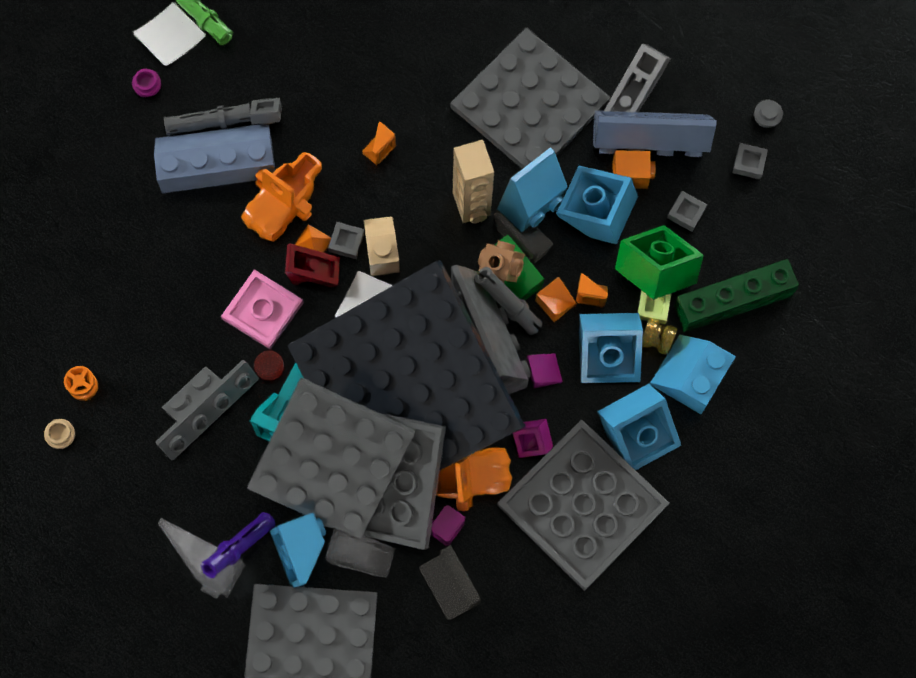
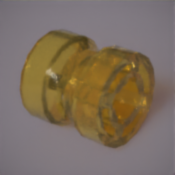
[642,318,678,355]

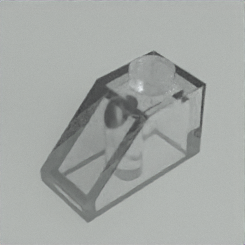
[326,528,395,578]

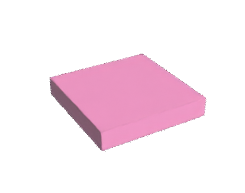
[221,269,304,350]

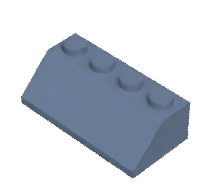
[593,111,716,157]
[154,124,275,193]

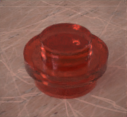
[254,351,284,380]

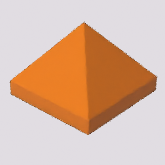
[295,224,331,253]

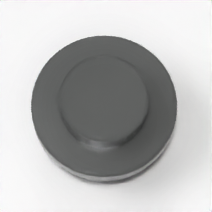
[754,100,783,128]

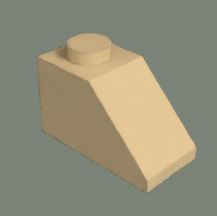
[364,217,400,276]

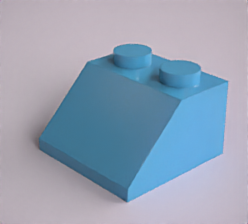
[498,148,568,232]
[557,166,638,244]
[579,313,643,383]
[650,335,736,414]
[597,384,681,470]
[270,513,326,588]

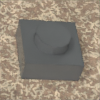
[250,98,282,125]
[732,143,768,179]
[667,191,708,232]
[328,222,365,260]

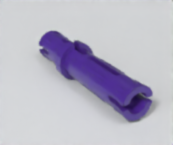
[201,512,275,578]

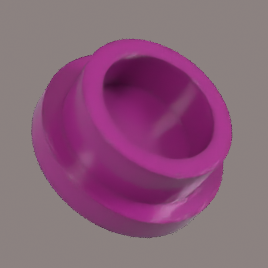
[132,69,161,97]

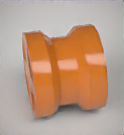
[64,366,98,401]

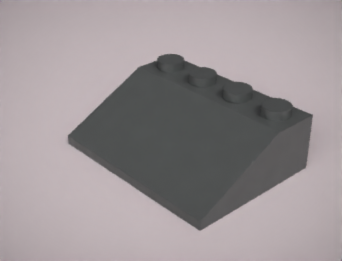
[451,265,531,394]

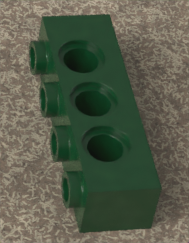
[673,259,799,333]

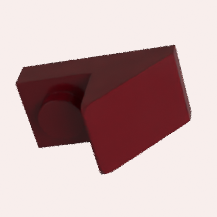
[285,243,340,288]

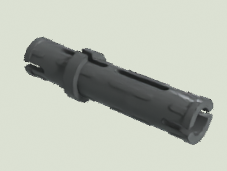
[164,103,251,136]
[475,267,542,335]

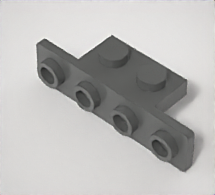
[156,360,259,460]

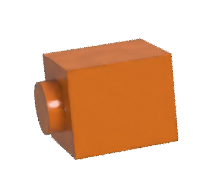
[613,150,656,189]

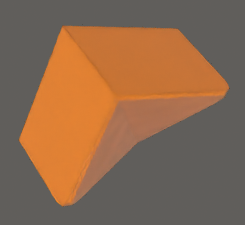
[362,122,396,165]
[576,273,608,307]
[535,277,577,322]

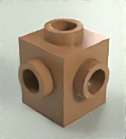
[478,240,525,283]

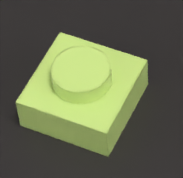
[637,290,671,324]

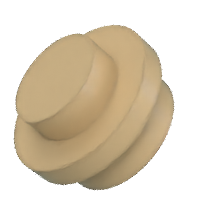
[44,419,75,449]

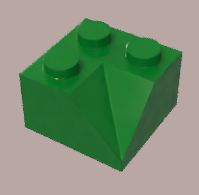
[615,225,704,300]

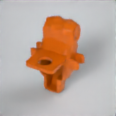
[241,152,322,242]
[436,448,512,511]

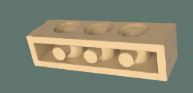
[453,140,494,223]

